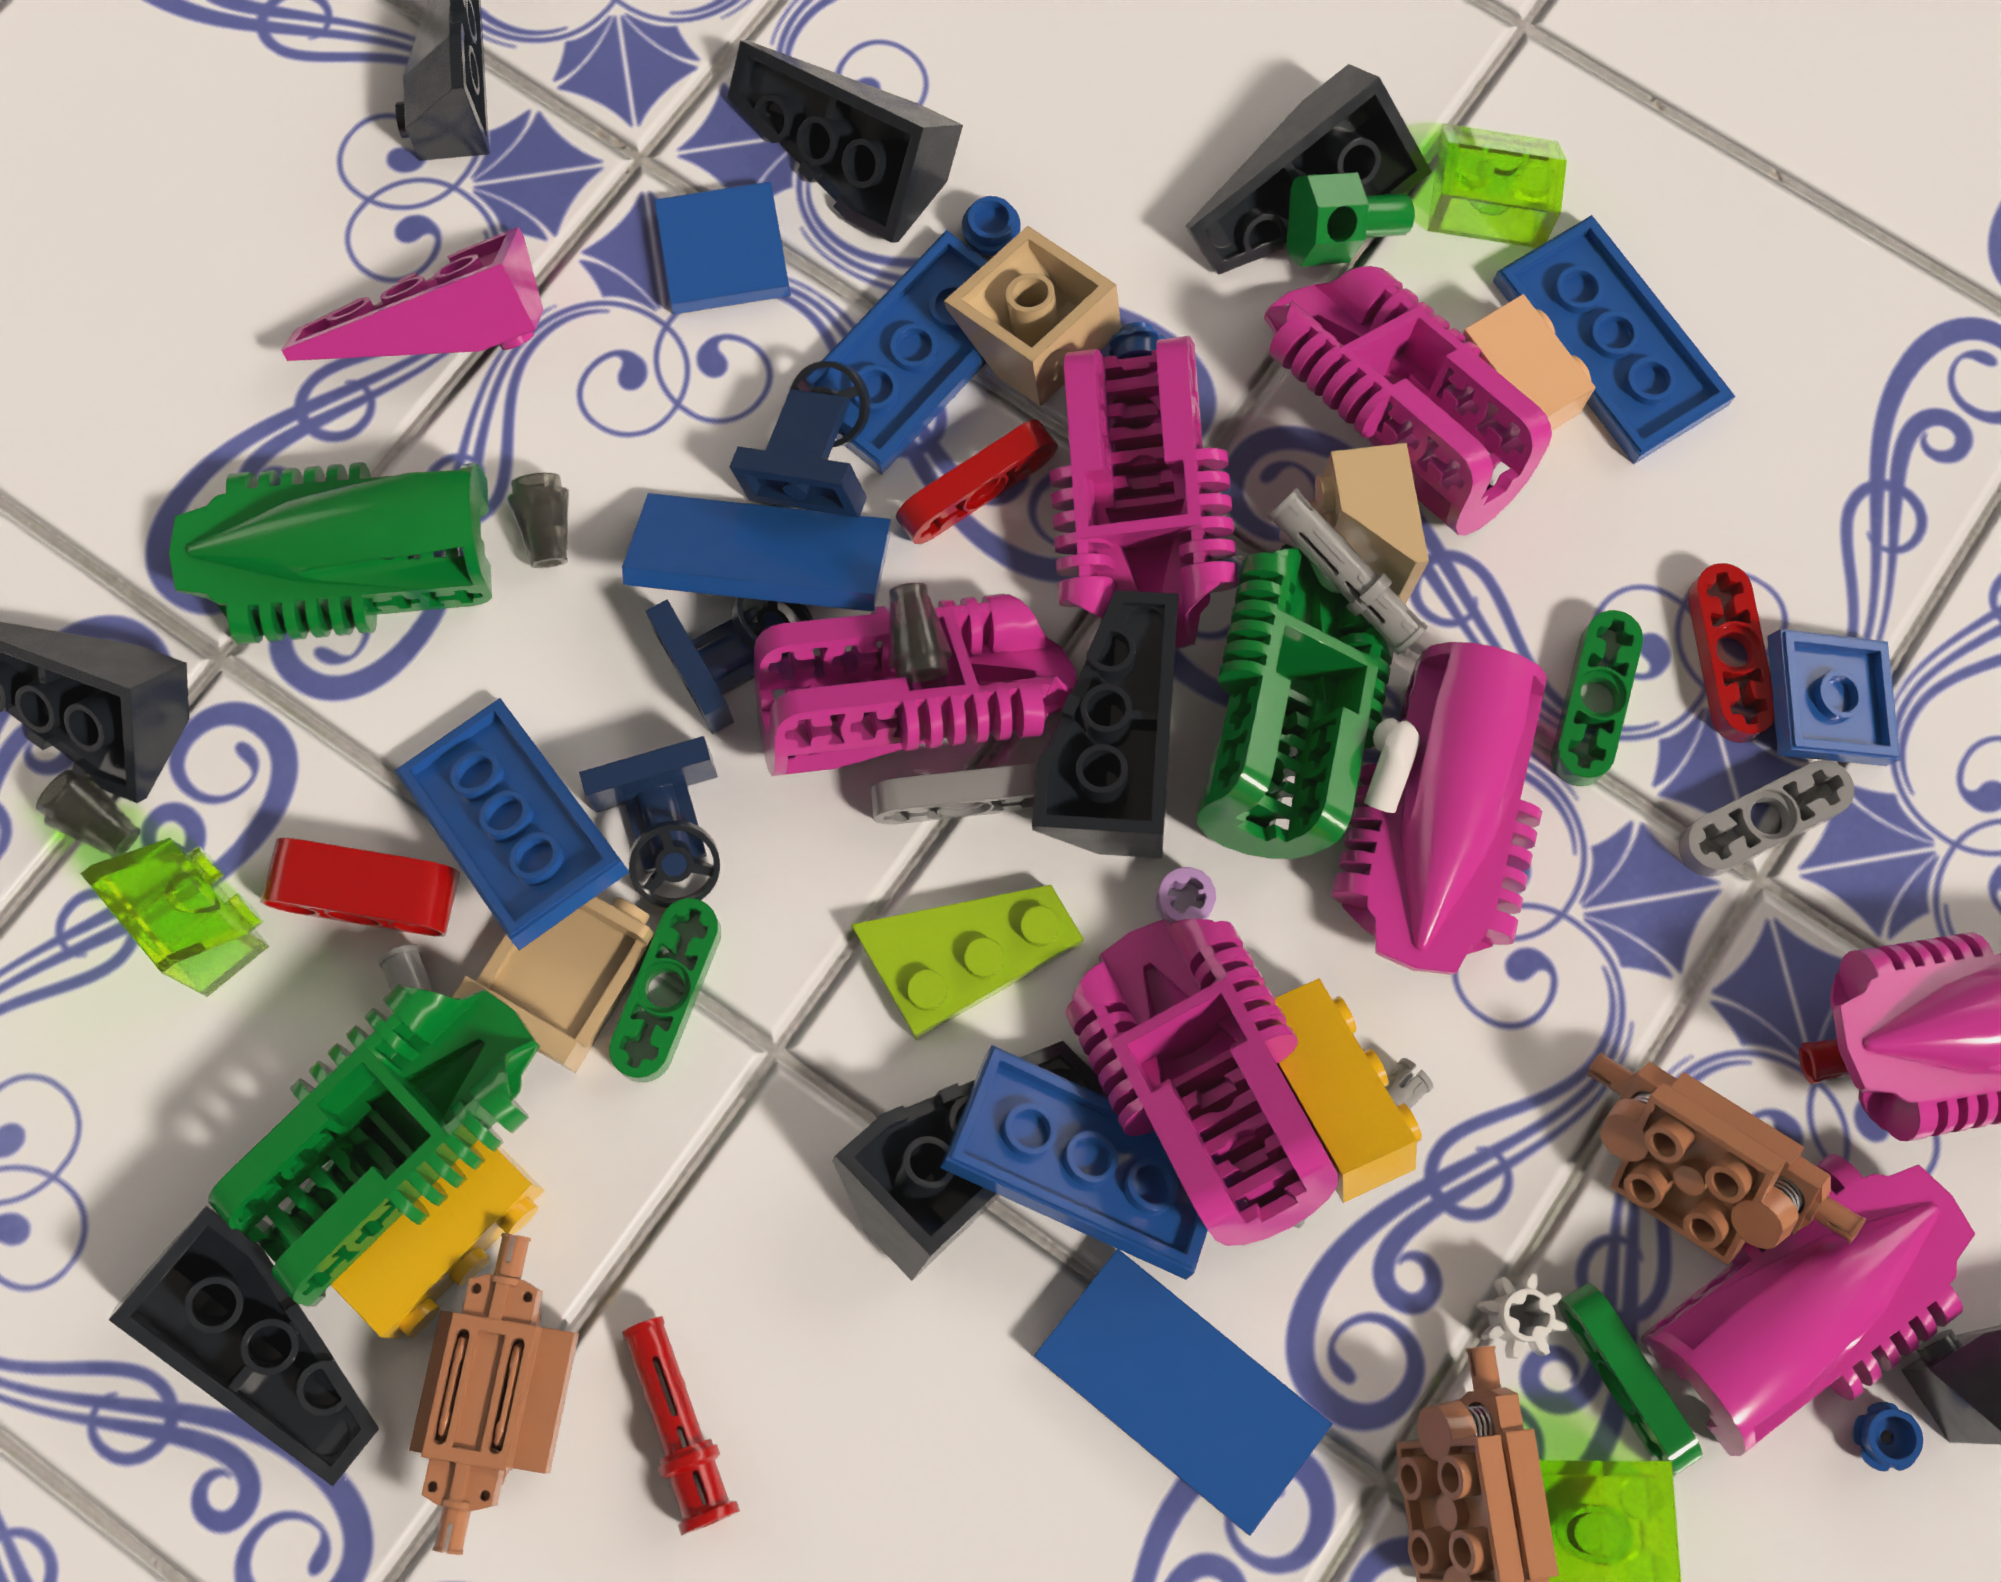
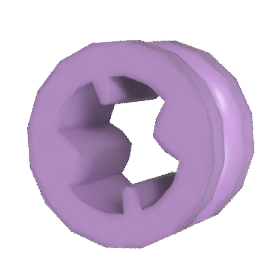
[1156,867,1216,923]

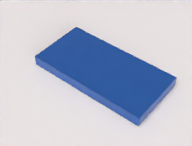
[1493,215,1736,464]
[806,230,988,475]
[622,493,891,612]
[394,698,629,951]
[940,1045,1208,1280]
[1033,1249,1333,1536]

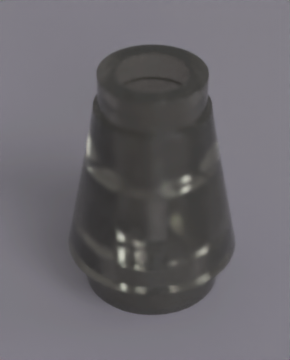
[507,473,569,568]
[888,583,952,683]
[36,770,141,859]

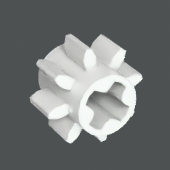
[1476,1274,1567,1359]

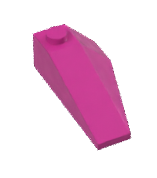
[281,227,543,361]

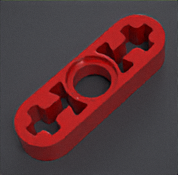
[895,419,1058,544]
[1688,563,1775,743]

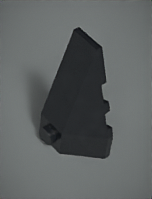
[395,0,490,161]
[727,40,963,243]
[1185,64,1432,275]
[1032,590,1178,858]
[0,622,189,803]
[832,1040,1104,1281]
[109,1205,379,1486]
[1901,1325,2001,1445]

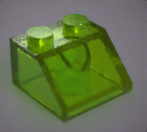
[1427,123,1567,248]
[80,838,269,997]
[1539,1459,1681,1582]

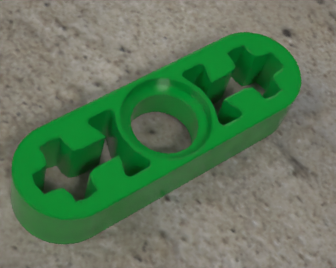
[1551,610,1643,786]
[609,898,721,1082]
[1558,1283,1703,1477]

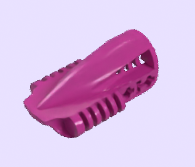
[1264,266,1552,536]
[1049,335,1238,650]
[754,593,1077,776]
[1331,642,1547,975]
[1065,918,1338,1246]
[1830,932,2001,1142]
[1640,1153,1975,1456]

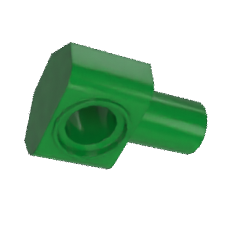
[1287,172,1415,267]

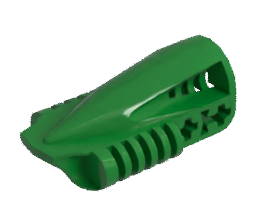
[169,462,492,645]
[1197,544,1394,859]
[208,984,540,1307]

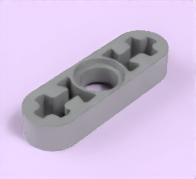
[1679,760,1854,877]
[870,763,1037,824]

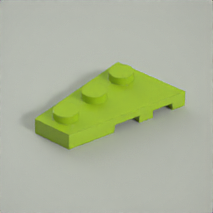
[851,885,1084,1039]

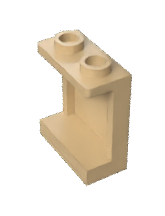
[452,897,654,1074]

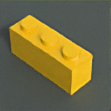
[1275,978,1422,1203]
[331,1140,545,1339]

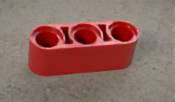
[260,838,460,937]

